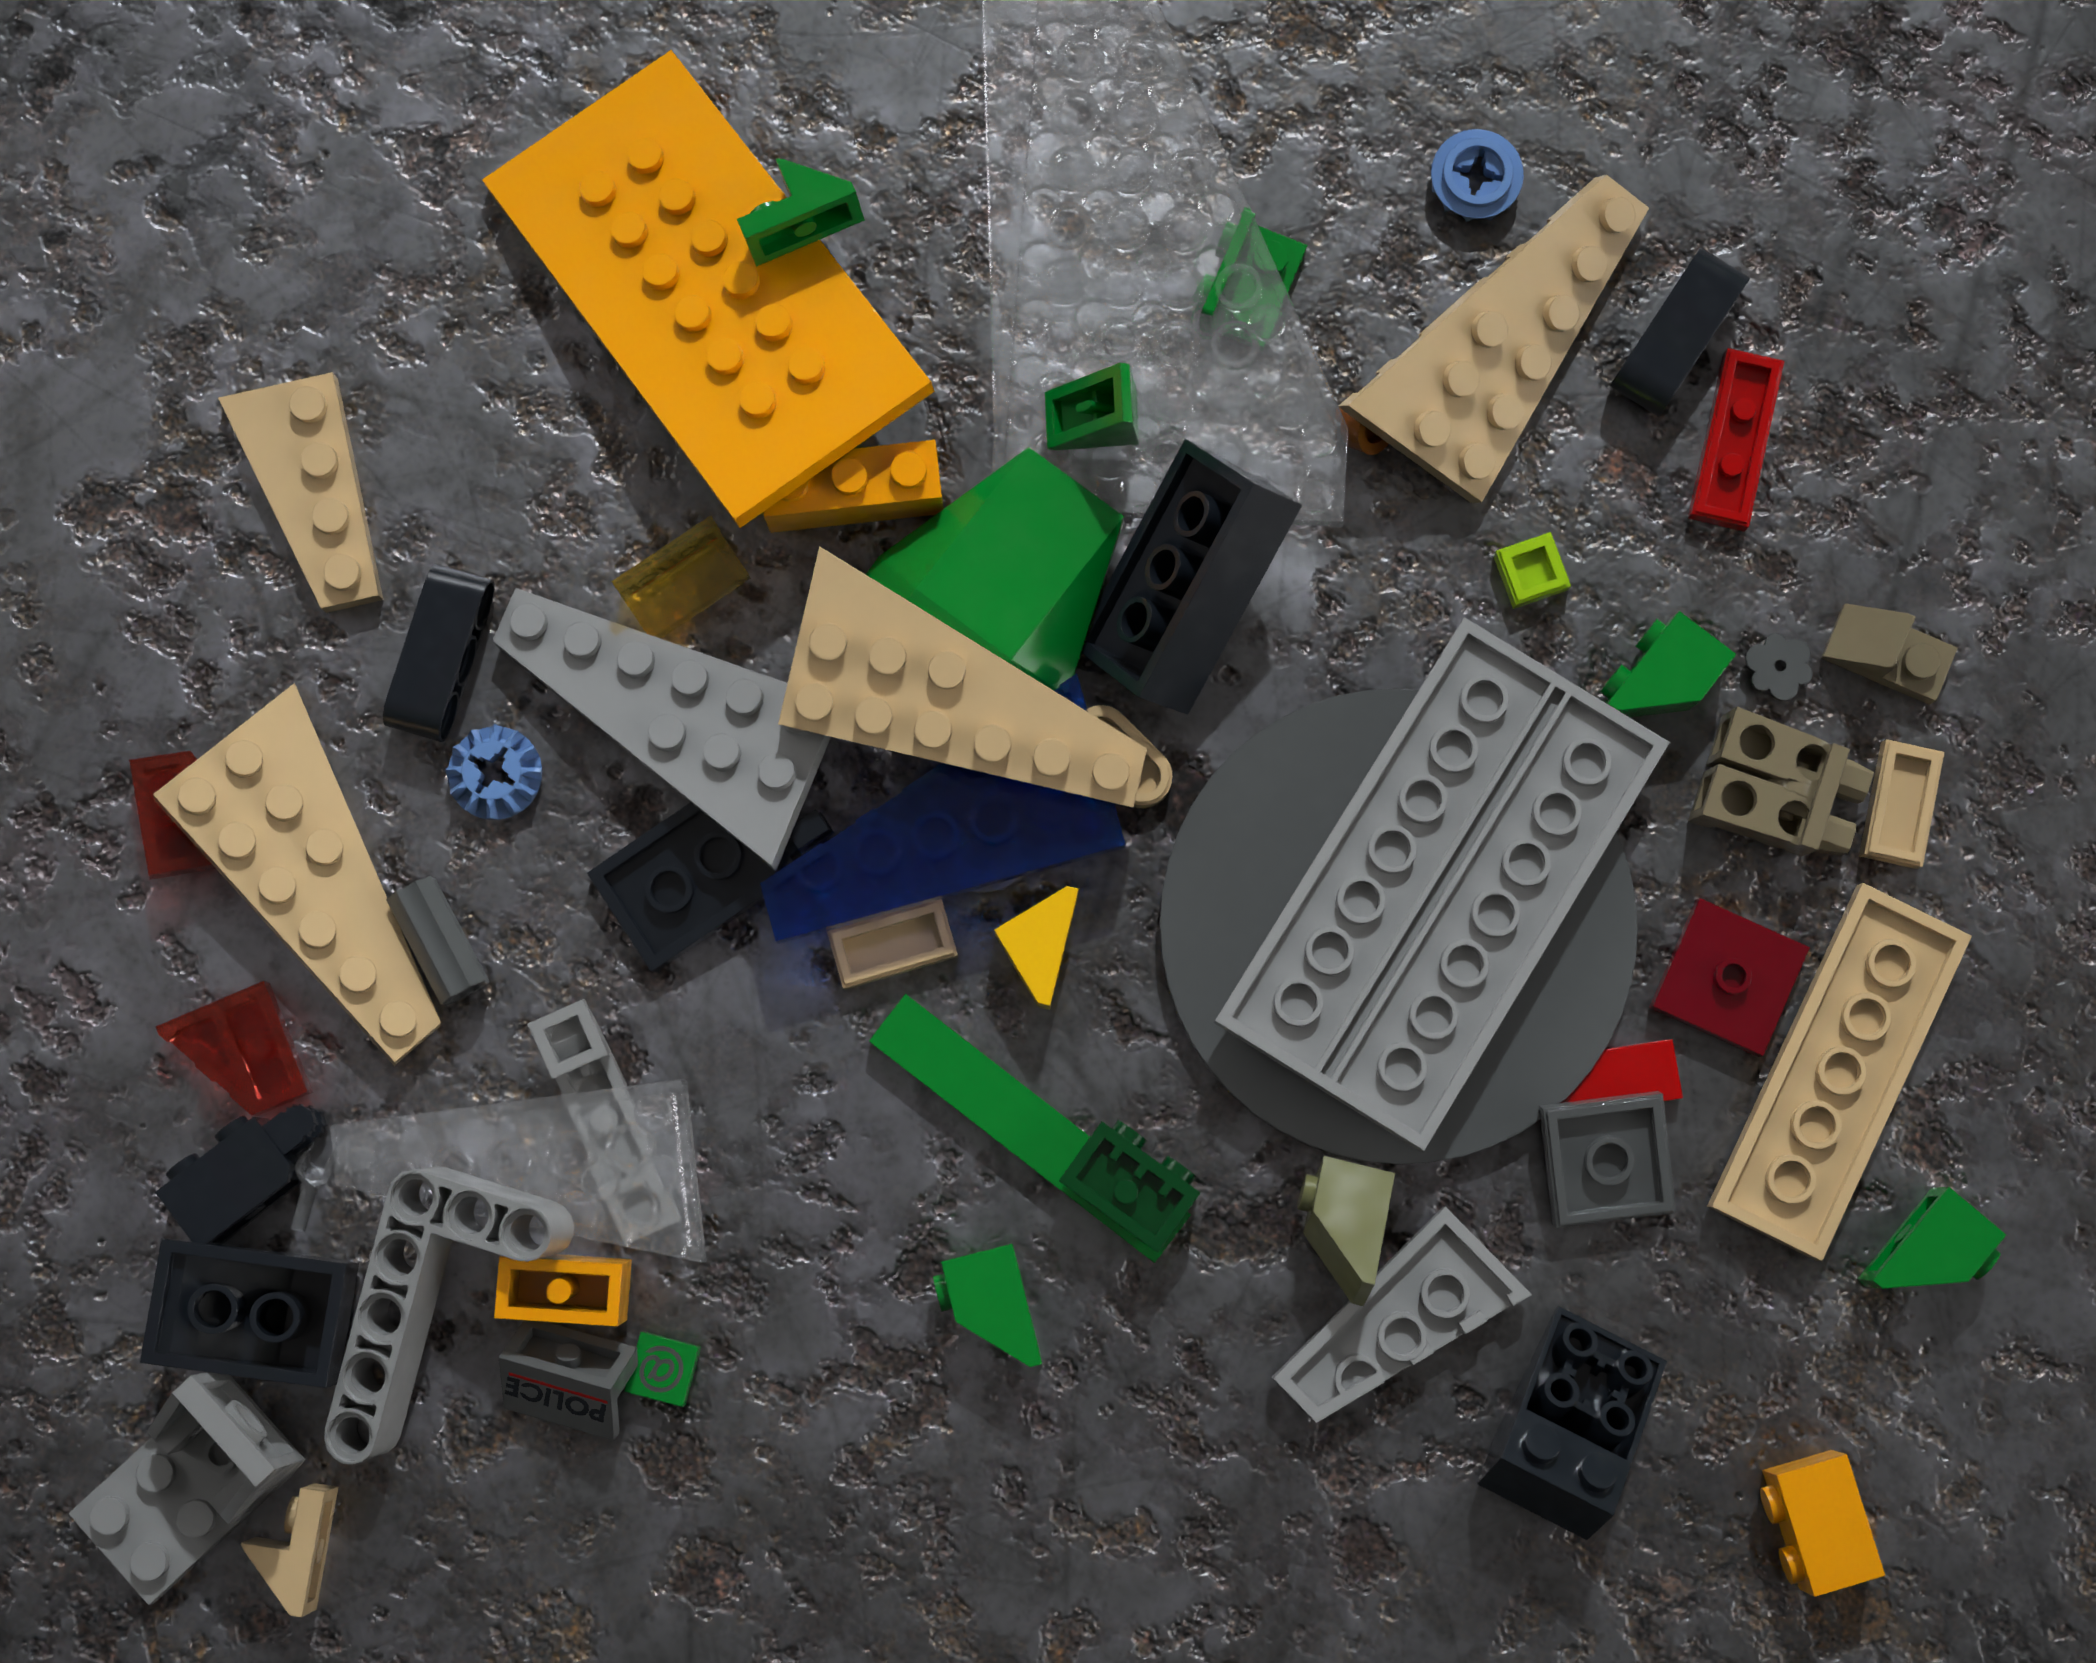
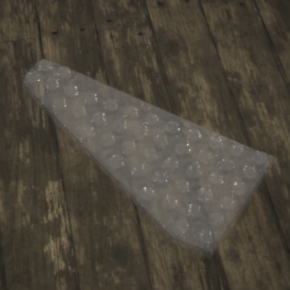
[982,0,1349,527]

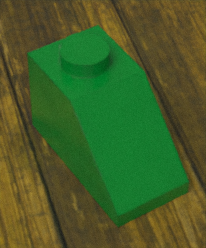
[1857,1187,2006,1289]
[933,1243,1042,1367]

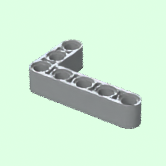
[324,1166,574,1465]

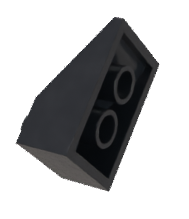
[140,1238,359,1388]

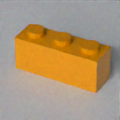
[764,440,944,533]

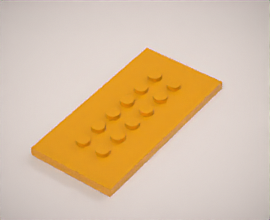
[482,50,935,528]

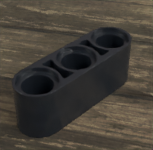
[1610,247,1750,417]
[383,564,495,742]

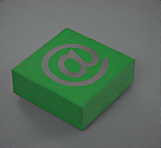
[624,1331,701,1407]

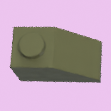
[1297,1156,1395,1306]

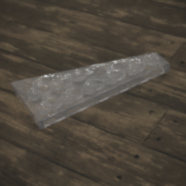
[330,1079,707,1262]

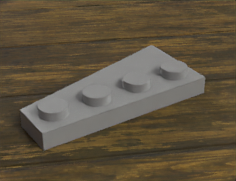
[1272,1207,1532,1423]

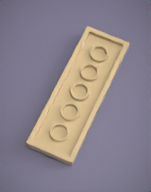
[1707,883,1972,1261]

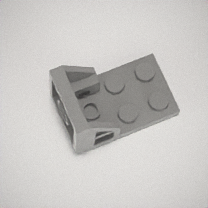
[69,1372,306,1605]

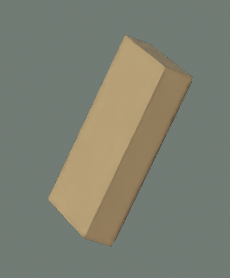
[1859,739,1944,869]
[827,898,958,990]

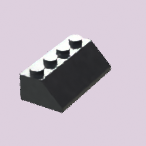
[1082,438,1302,715]

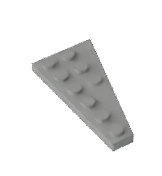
[492,588,831,871]

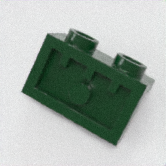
[1059,1120,1200,1253]

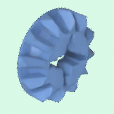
[1430,129,1524,222]
[445,724,542,820]

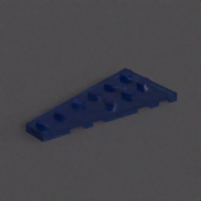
[760,674,1126,944]

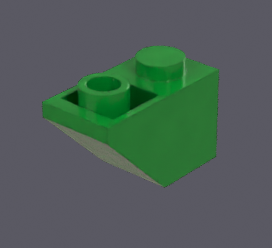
[1600,611,1736,718]

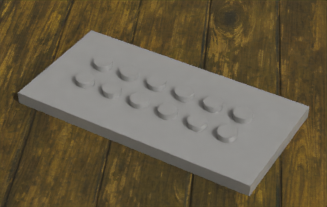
[1213,617,1670,1152]

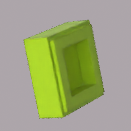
[1493,532,1571,609]

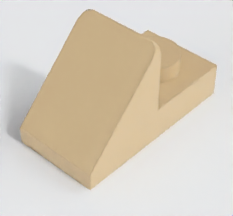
[241,1483,339,1617]

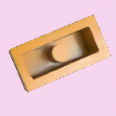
[494,1254,632,1326]
[1760,1450,1886,1597]

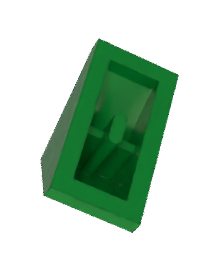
[1045,362,1139,451]

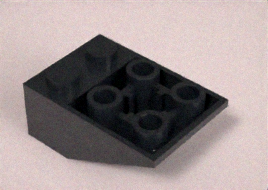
[1477,1306,1667,1540]

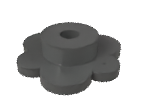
[1745,633,1813,701]

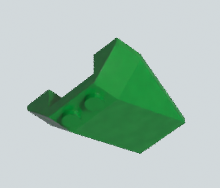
[866,447,1125,698]

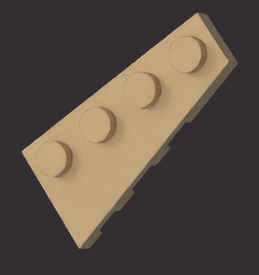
[218,372,384,613]

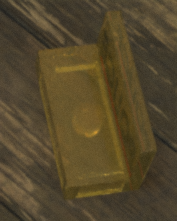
[611,515,751,639]

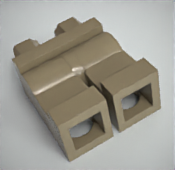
[1688,707,1874,857]

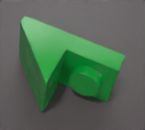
[737,158,865,267]

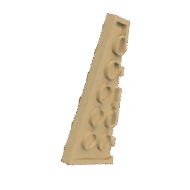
[1338,175,1649,503]
[778,546,1147,807]
[153,683,441,1066]

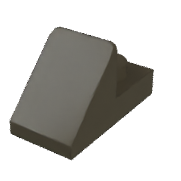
[1821,604,1958,705]

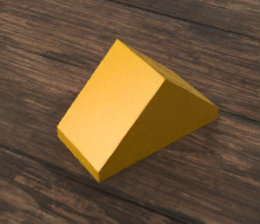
[994,886,1079,1010]

